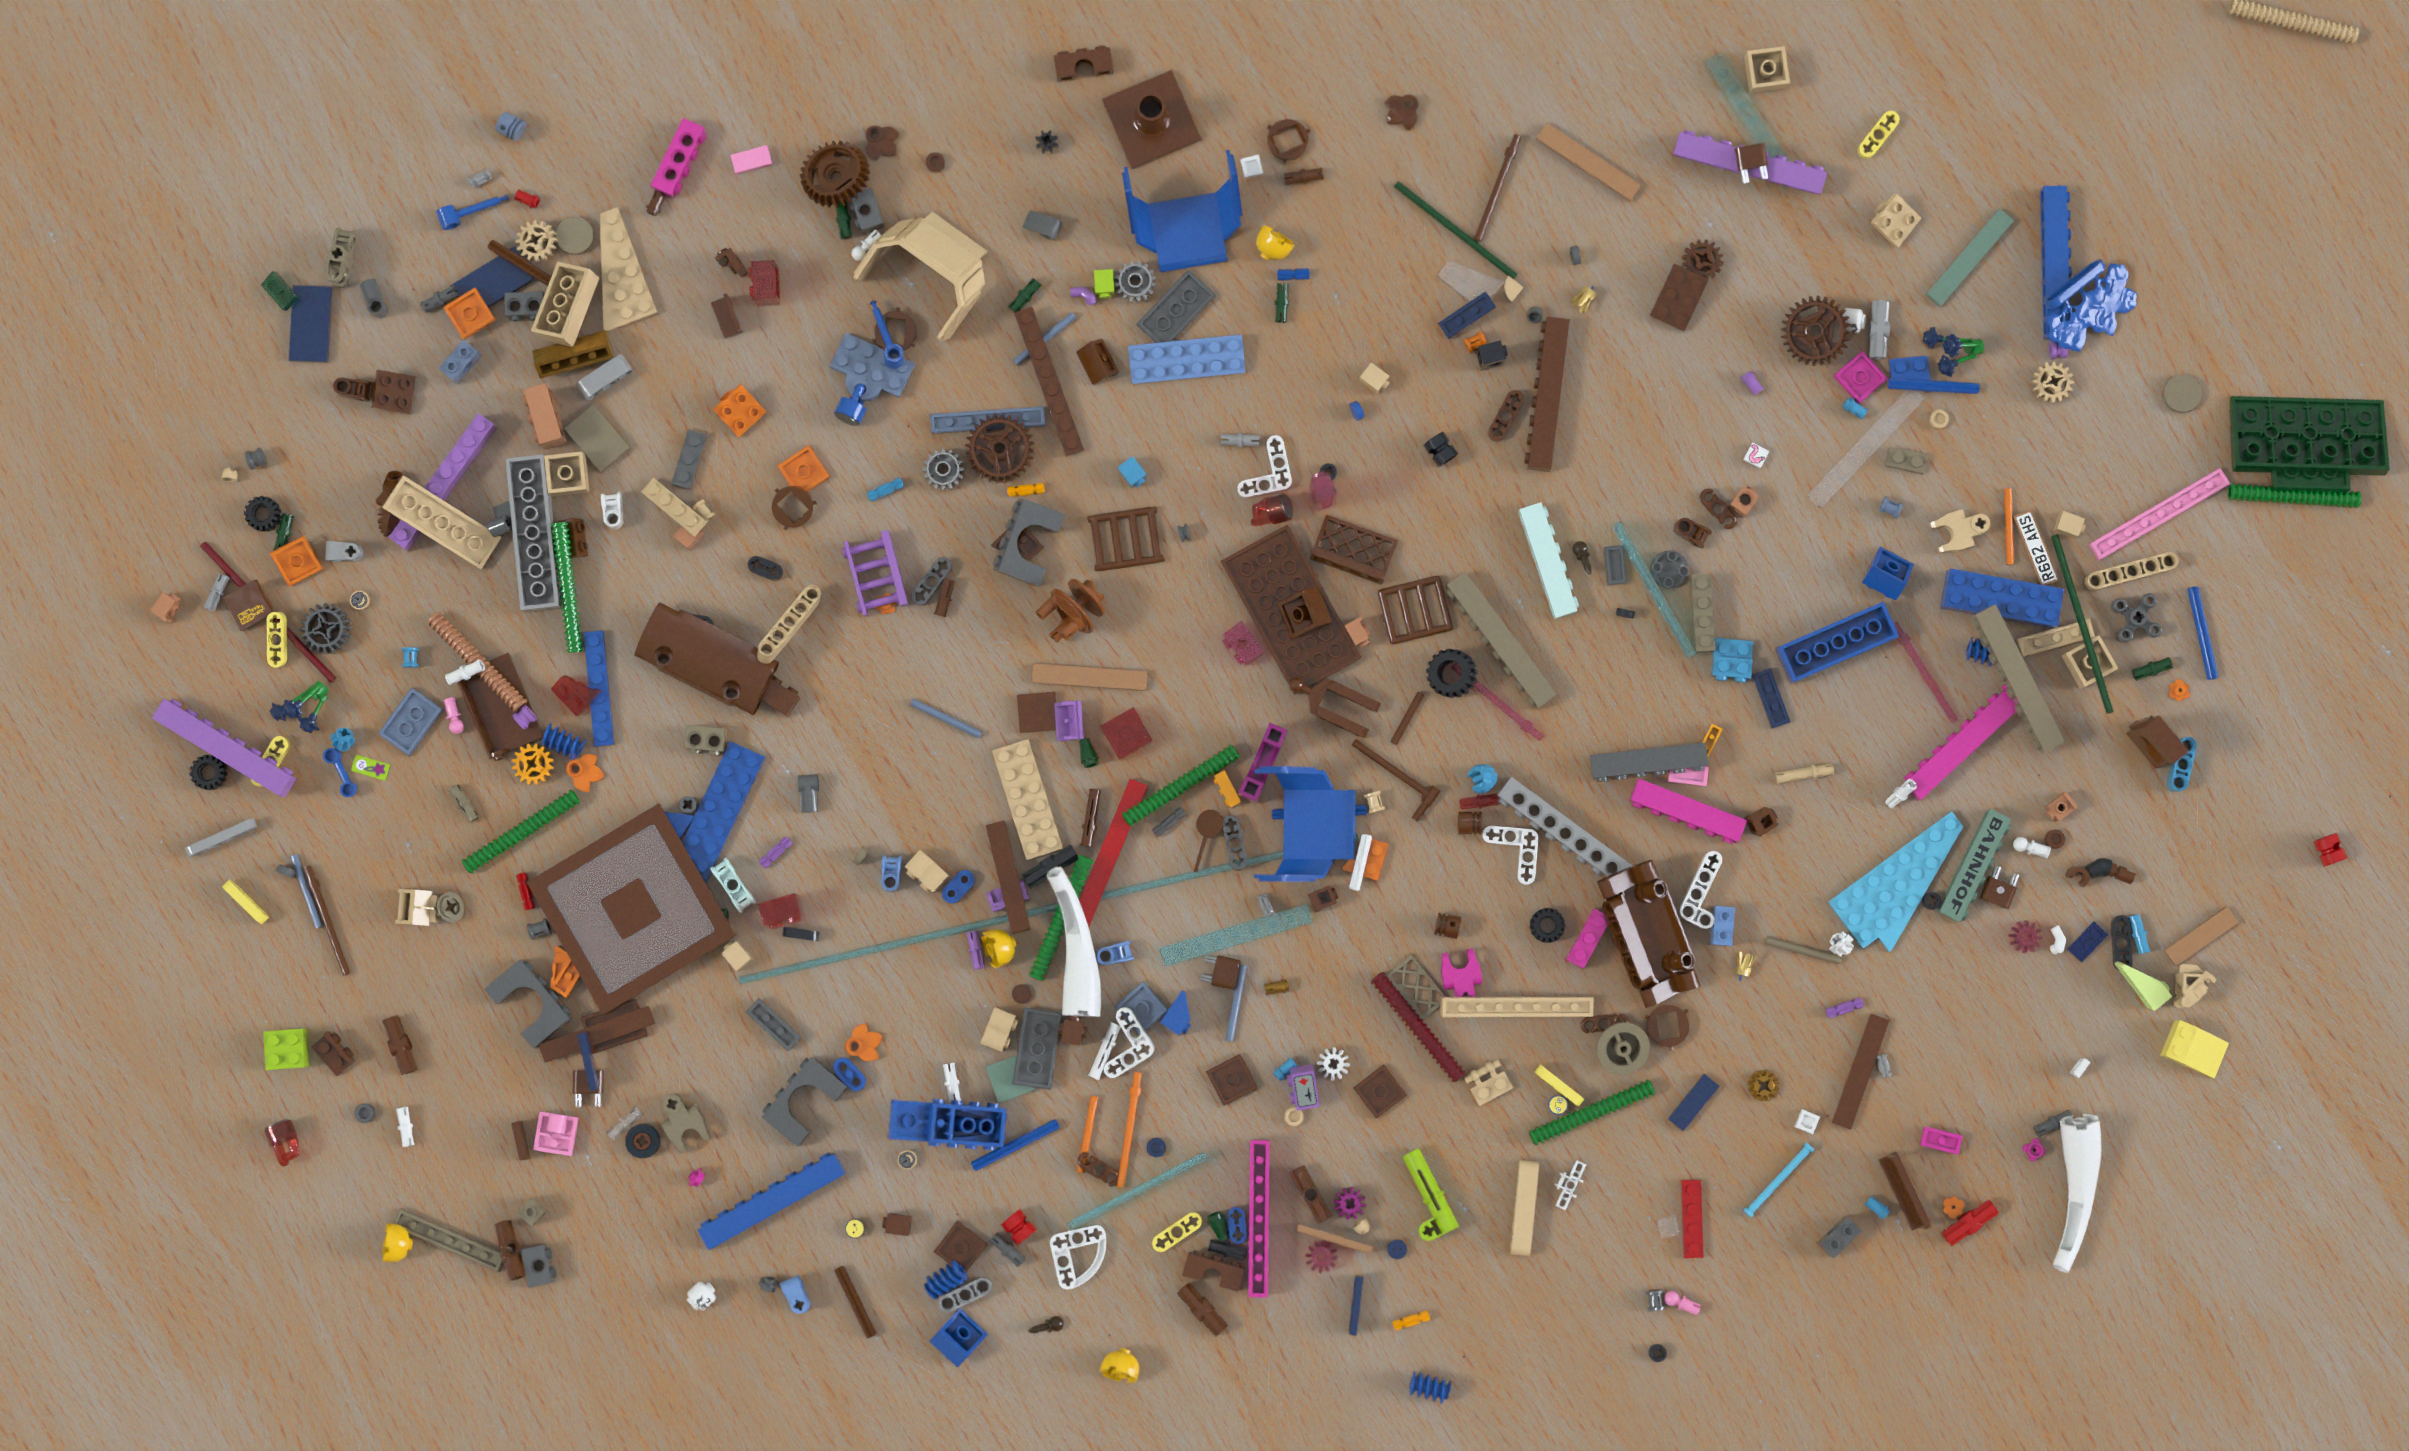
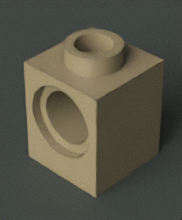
[517,1198,548,1226]

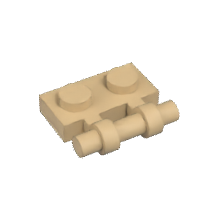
[1464,1059,1513,1106]

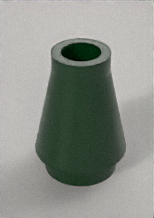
[1079,738,1099,768]
[1207,1211,1230,1241]

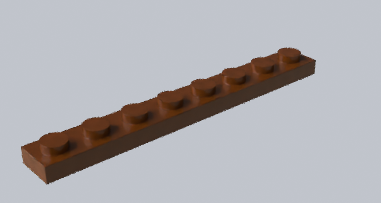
[1014,307,1084,457]

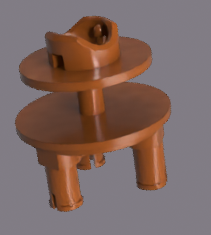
[1035,579,1105,643]

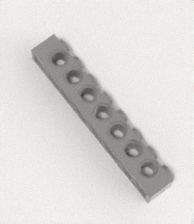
[1497,777,1632,877]

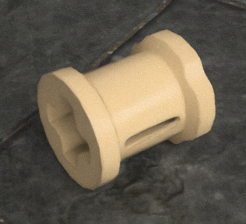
[691,499,715,522]
[1364,791,1385,814]

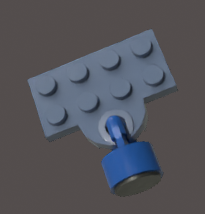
[830,333,915,426]

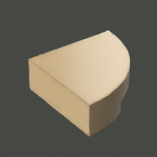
[1504,276,1524,303]

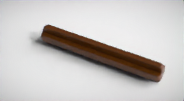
[488,240,552,286]
[835,1266,876,1338]

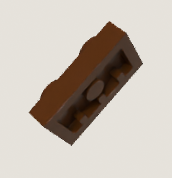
[715,248,748,277]
[553,518,588,558]
[312,1031,355,1076]

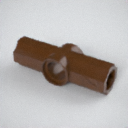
[382,1015,418,1075]
[1290,1165,1332,1224]
[494,1220,526,1281]
[1177,1282,1228,1337]

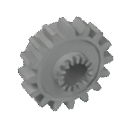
[1115,261,1156,303]
[922,448,965,491]

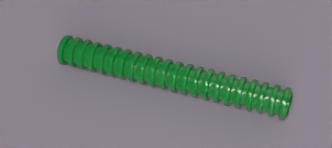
[2228,483,2362,508]
[551,522,583,653]
[1122,744,1239,827]
[462,789,580,874]
[1029,855,1094,981]
[1529,1079,1655,1146]

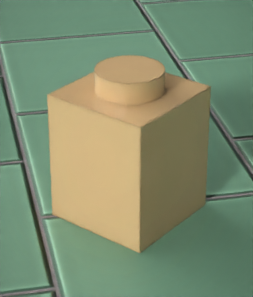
[1359,362,1390,394]
[2053,511,2086,539]
[721,941,753,971]

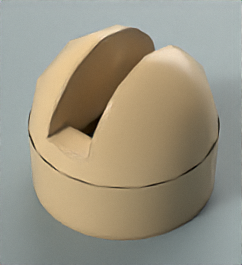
[221,467,238,482]
[1352,1217,1370,1235]

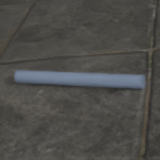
[1013,312,1076,366]
[910,699,982,738]
[290,854,323,929]
[1226,965,1247,1042]

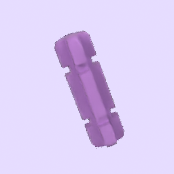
[759,837,792,868]
[1826,997,1864,1018]

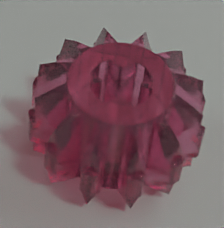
[2008,920,2042,953]
[1305,1240,1338,1273]

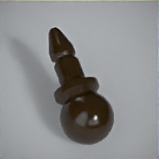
[1573,541,1592,575]
[1028,1316,1064,1333]

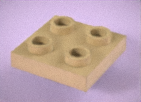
[1871,193,1921,248]

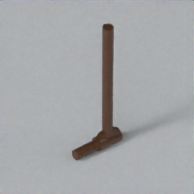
[1352,739,1441,822]

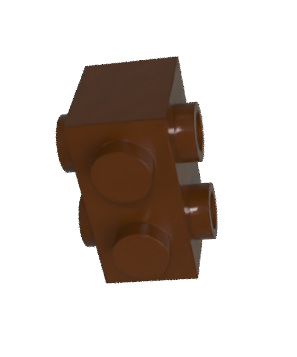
[1058,1016,1088,1045]

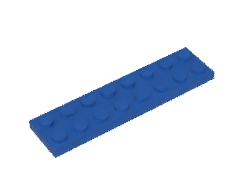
[682,741,765,883]

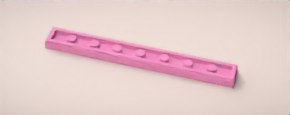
[2089,468,2230,561]

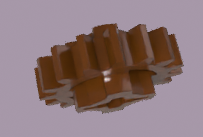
[1682,239,1724,279]

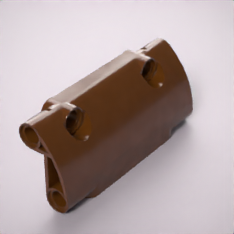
[634,602,779,715]
[1597,860,1701,1008]

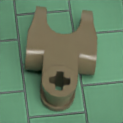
[325,227,357,288]
[661,1094,711,1154]

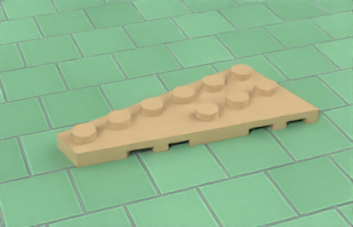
[600,207,658,333]

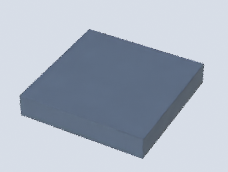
[1115,982,1168,1036]

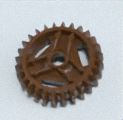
[800,140,870,208]
[1781,296,1852,366]
[965,413,1035,483]

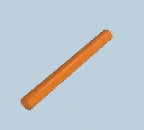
[2004,488,2014,565]
[1077,1096,1098,1173]

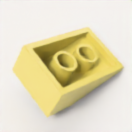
[2160,1020,2229,1079]

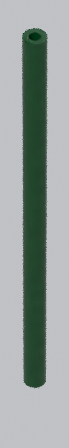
[1394,181,1518,279]

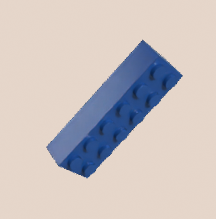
[1940,568,2064,629]
[1775,601,1899,684]

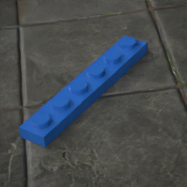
[583,630,614,747]

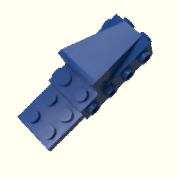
[888,1099,1007,1150]

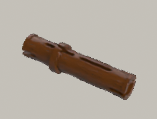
[1080,789,1101,847]

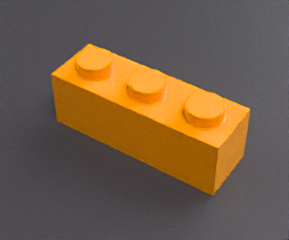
[1702,724,1723,758]
[1213,770,1241,808]

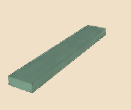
[1926,209,2014,307]

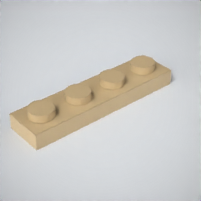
[641,478,707,537]

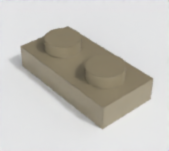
[1885,447,1928,474]

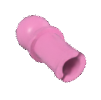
[443,697,464,734]
[1664,1291,1701,1316]

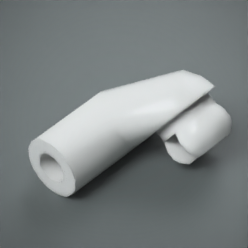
[2050,925,2066,955]

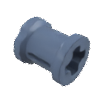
[1879,496,1903,519]

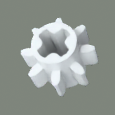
[1829,931,1854,957]

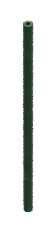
[2051,534,2114,714]

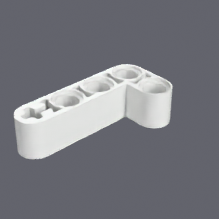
[1678,851,1722,929]

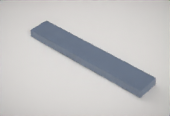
[930,406,1046,434]

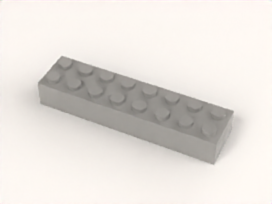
[505,454,562,613]

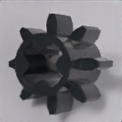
[1035,130,1058,154]

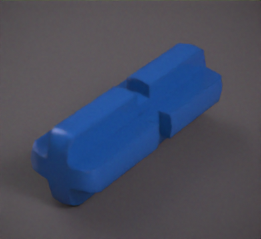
[1277,268,1310,281]

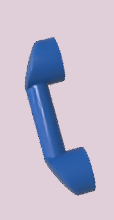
[323,748,358,797]

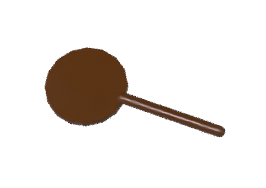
[1194,810,1224,872]

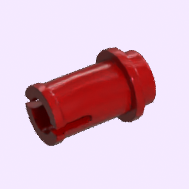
[514,189,540,209]

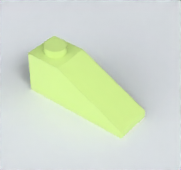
[2114,961,2172,1011]

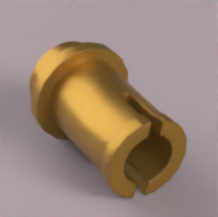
[1264,979,1289,996]

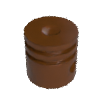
[1458,812,1482,835]
[1434,912,1461,939]

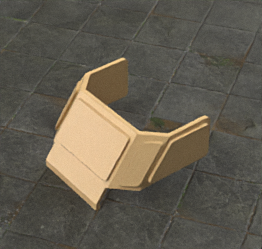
[853,212,988,341]

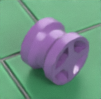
[2048,340,2068,359]
[513,705,537,729]

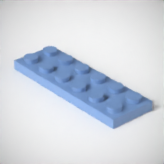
[1128,334,1245,384]

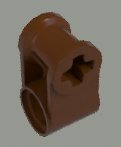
[333,378,372,402]
[1673,518,1712,549]

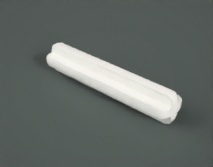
[1349,834,1372,891]

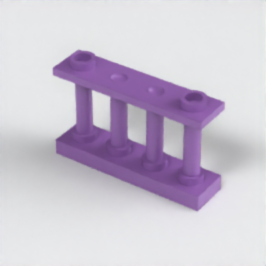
[842,530,909,617]

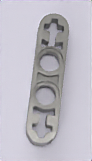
[185,818,258,858]

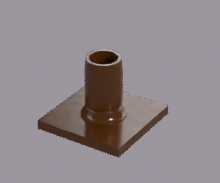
[1102,70,1201,169]

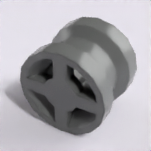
[245,448,267,470]

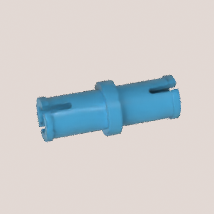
[2128,914,2150,955]

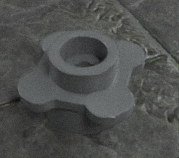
[758,1276,779,1292]

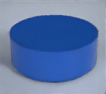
[1349,401,1364,421]

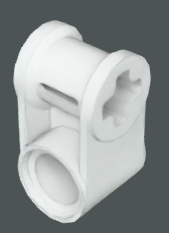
[601,492,624,530]

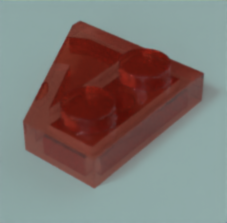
[551,675,601,717]

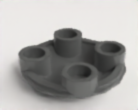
[1651,550,1689,588]

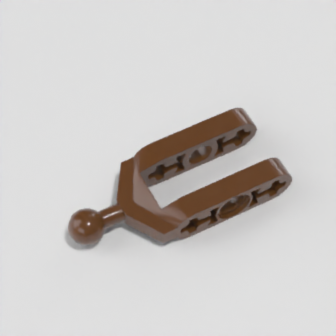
[1289,677,1381,739]

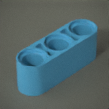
[2167,737,2197,792]

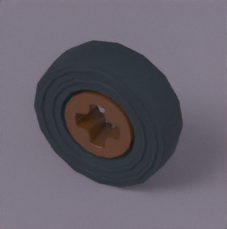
[625,1124,660,1159]

